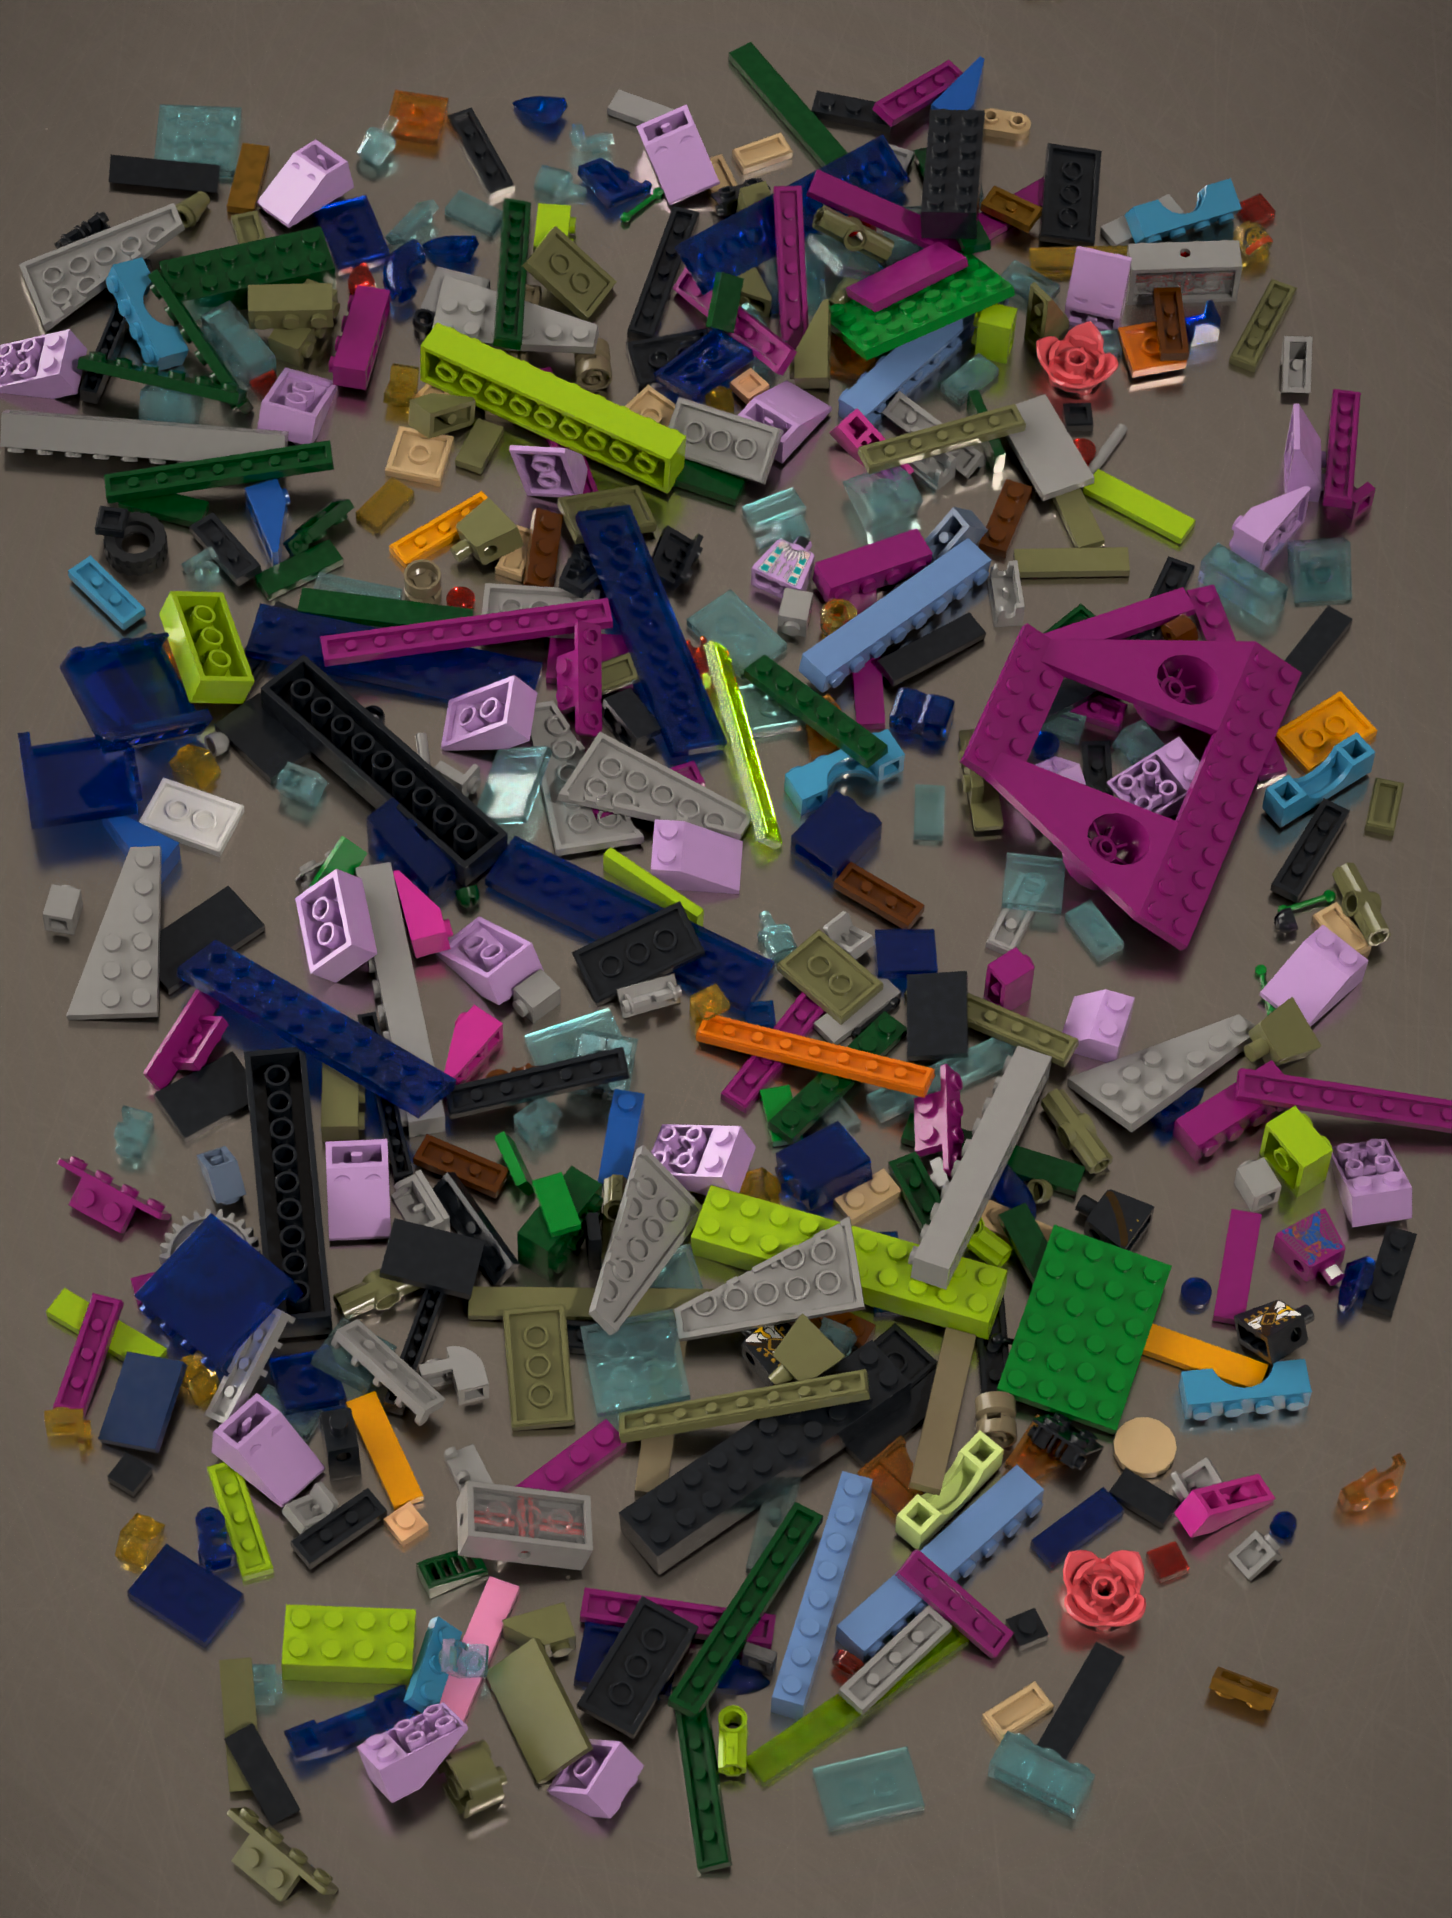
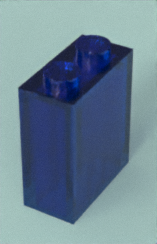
[790,790,882,882]
[775,1121,873,1211]

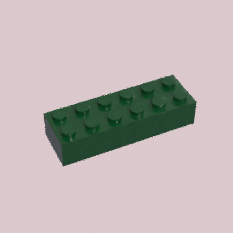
[159,226,336,325]

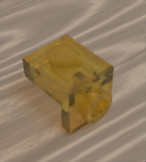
[383,363,419,408]
[703,386,734,414]
[168,744,221,789]
[689,983,730,1023]
[739,1167,781,1205]
[180,1352,220,1406]
[44,1407,91,1450]
[115,1513,165,1568]

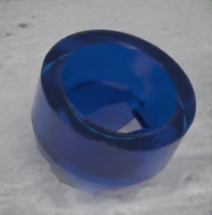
[1269,1511,1297,1539]

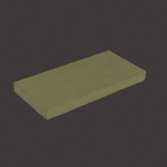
[503,1304,575,1431]
[484,1637,593,1784]

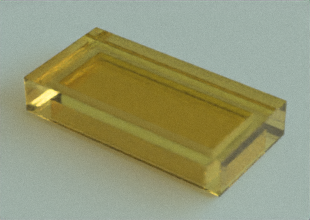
[356,477,414,533]

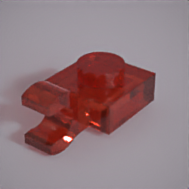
[685,636,716,691]

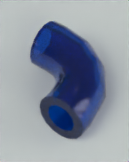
[382,239,426,307]

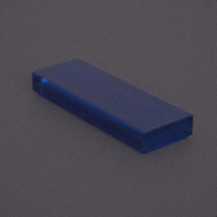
[1030,1487,1124,1568]

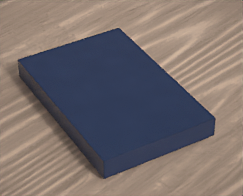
[98,1352,187,1453]

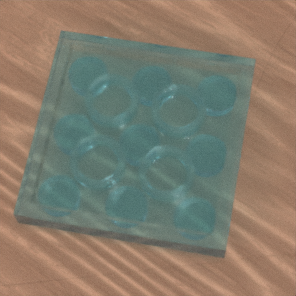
[154,104,242,178]
[580,1309,691,1418]

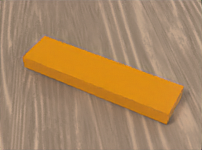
[389,491,488,568]
[1142,1324,1269,1388]
[346,1391,424,1511]

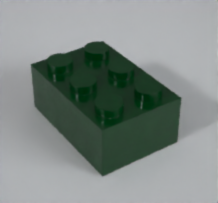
[517,1165,604,1281]

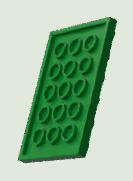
[830,250,1015,361]
[996,1225,1172,1435]

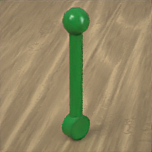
[620,188,664,223]
[1277,890,1336,912]
[1255,965,1276,1016]

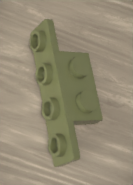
[958,729,1004,831]
[227,1807,339,1902]

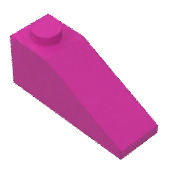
[829,408,914,490]
[393,870,453,958]
[442,1005,503,1101]
[1174,1474,1276,1538]

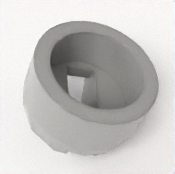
[204,732,229,757]

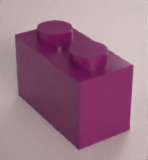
[983,947,1035,1011]

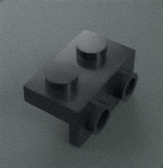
[644,525,703,591]

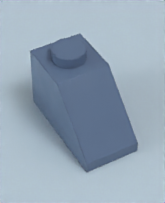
[925,507,988,563]
[196,1146,246,1205]

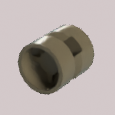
[574,338,612,391]
[404,559,442,605]
[975,1391,1017,1448]

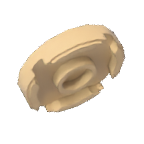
[1113,1417,1177,1478]

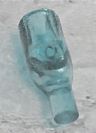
[356,115,398,167]
[534,164,587,200]
[755,512,811,550]
[757,910,798,963]

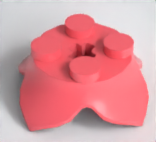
[1036,321,1118,395]
[1063,1550,1146,1631]

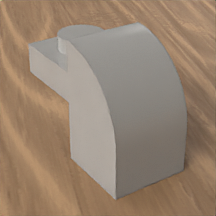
[419,1346,489,1405]

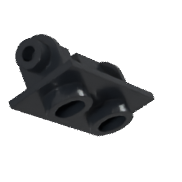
[710,178,771,217]

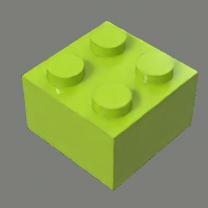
[1259,1106,1333,1198]

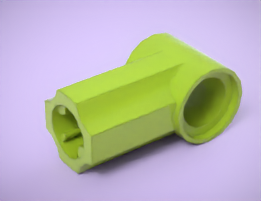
[965,1217,1014,1268]
[718,1705,749,1776]

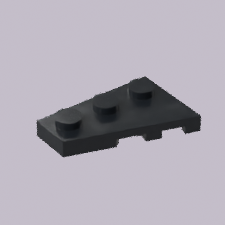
[559,538,631,599]

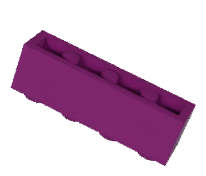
[328,285,391,390]
[812,528,933,605]
[1173,1060,1285,1161]

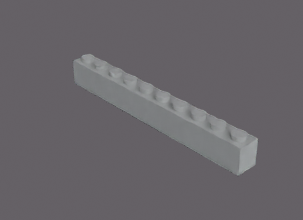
[0,409,289,464]
[355,862,445,1138]
[908,1046,1052,1290]

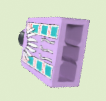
[751,536,815,598]

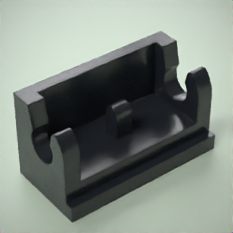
[602,688,663,752]

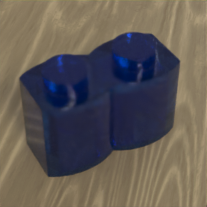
[889,688,955,742]

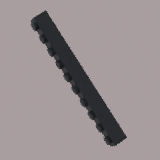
[79,259,152,404]
[357,1011,413,1184]
[384,1289,447,1416]

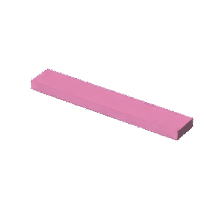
[439,1576,520,1752]

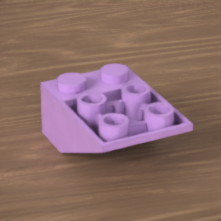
[636,104,720,205]
[256,139,354,228]
[1064,246,1132,335]
[0,329,87,399]
[738,380,832,463]
[1106,737,1200,817]
[651,1124,756,1196]
[1330,1138,1412,1228]
[325,1139,391,1241]
[211,1393,325,1508]
[357,1702,468,1803]

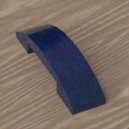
[284,1684,417,1761]

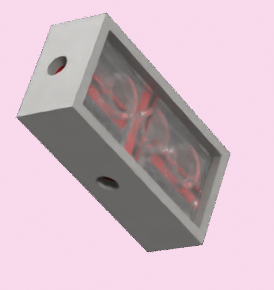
[1126,240,1243,305]
[457,1481,593,1570]

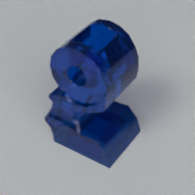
[195,1507,238,1574]

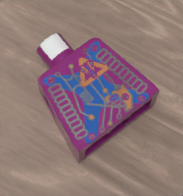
[1272,1208,1346,1286]

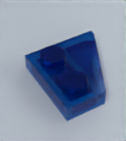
[577,157,652,209]

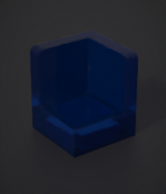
[1185,300,1221,346]

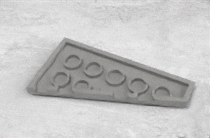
[19,203,185,332]
[432,274,599,354]
[530,700,644,856]
[557,732,755,840]
[66,846,162,1020]
[1067,1014,1255,1132]
[588,1145,702,1335]
[674,1216,865,1342]

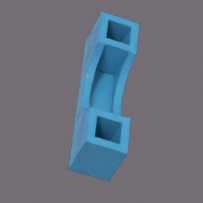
[1125,178,1242,244]
[106,257,189,371]
[784,729,905,816]
[1262,732,1376,828]
[1178,1359,1312,1421]

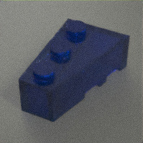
[367,797,456,901]

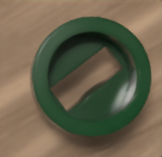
[454,884,480,908]

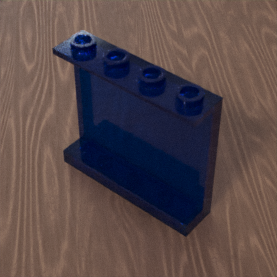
[59,632,213,754]
[18,718,143,829]
[134,1213,304,1377]

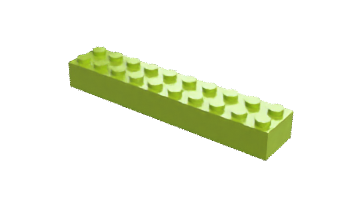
[420,322,686,494]
[691,1185,1007,1340]

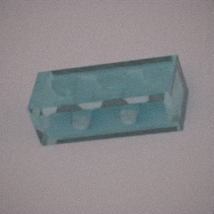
[200,300,276,388]
[1198,542,1288,625]
[988,1731,1095,1819]

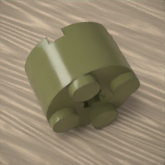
[437,1739,507,1818]

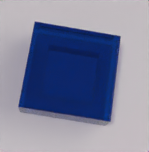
[743,1000,776,1029]

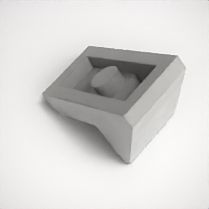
[1280,336,1313,393]

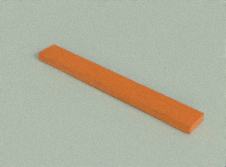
[696,1012,935,1098]

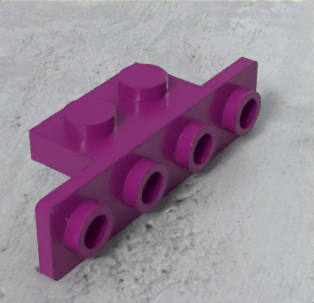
[556,621,602,738]
[143,981,229,1091]
[914,1064,964,1179]
[57,1156,172,1233]

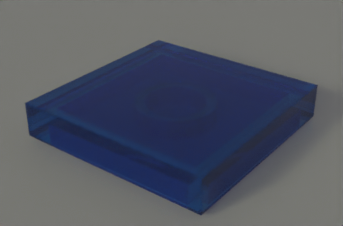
[874,929,938,979]
[269,1348,347,1416]

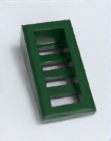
[416,1550,488,1599]

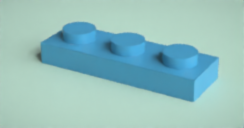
[68,555,146,631]
[403,1616,462,1713]

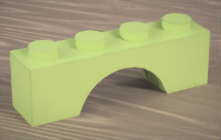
[895,1430,1004,1550]

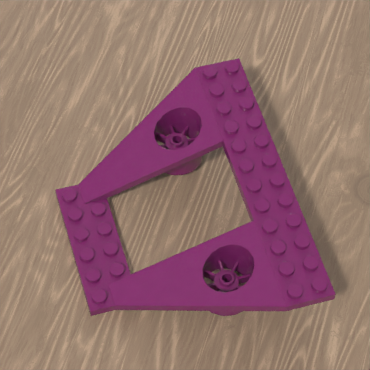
[960,623,1302,951]

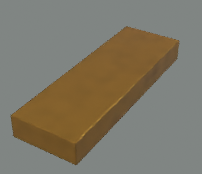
[227,143,270,214]

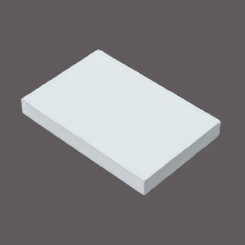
[139,777,245,857]

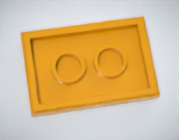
[1275,691,1377,774]

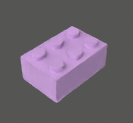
[295,869,377,983]

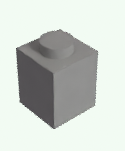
[777,588,813,637]
[43,884,83,935]
[513,969,561,1023]
[1234,1157,1282,1212]

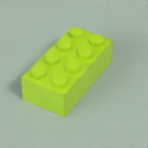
[159,591,255,704]
[281,1604,417,1685]

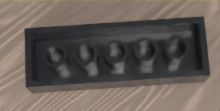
[921,109,985,239]

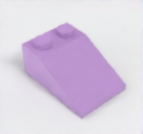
[257,367,338,445]
[1284,403,1326,502]
[509,445,588,497]
[1229,485,1311,577]
[441,675,537,751]
[651,819,743,894]
[436,916,544,1005]
[1260,925,1369,1027]

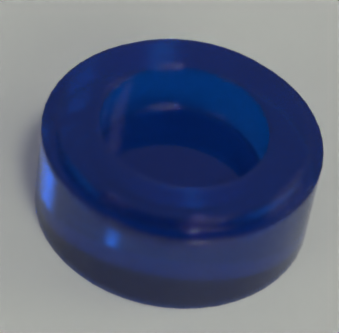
[1031,731,1060,761]
[1180,1277,1212,1310]

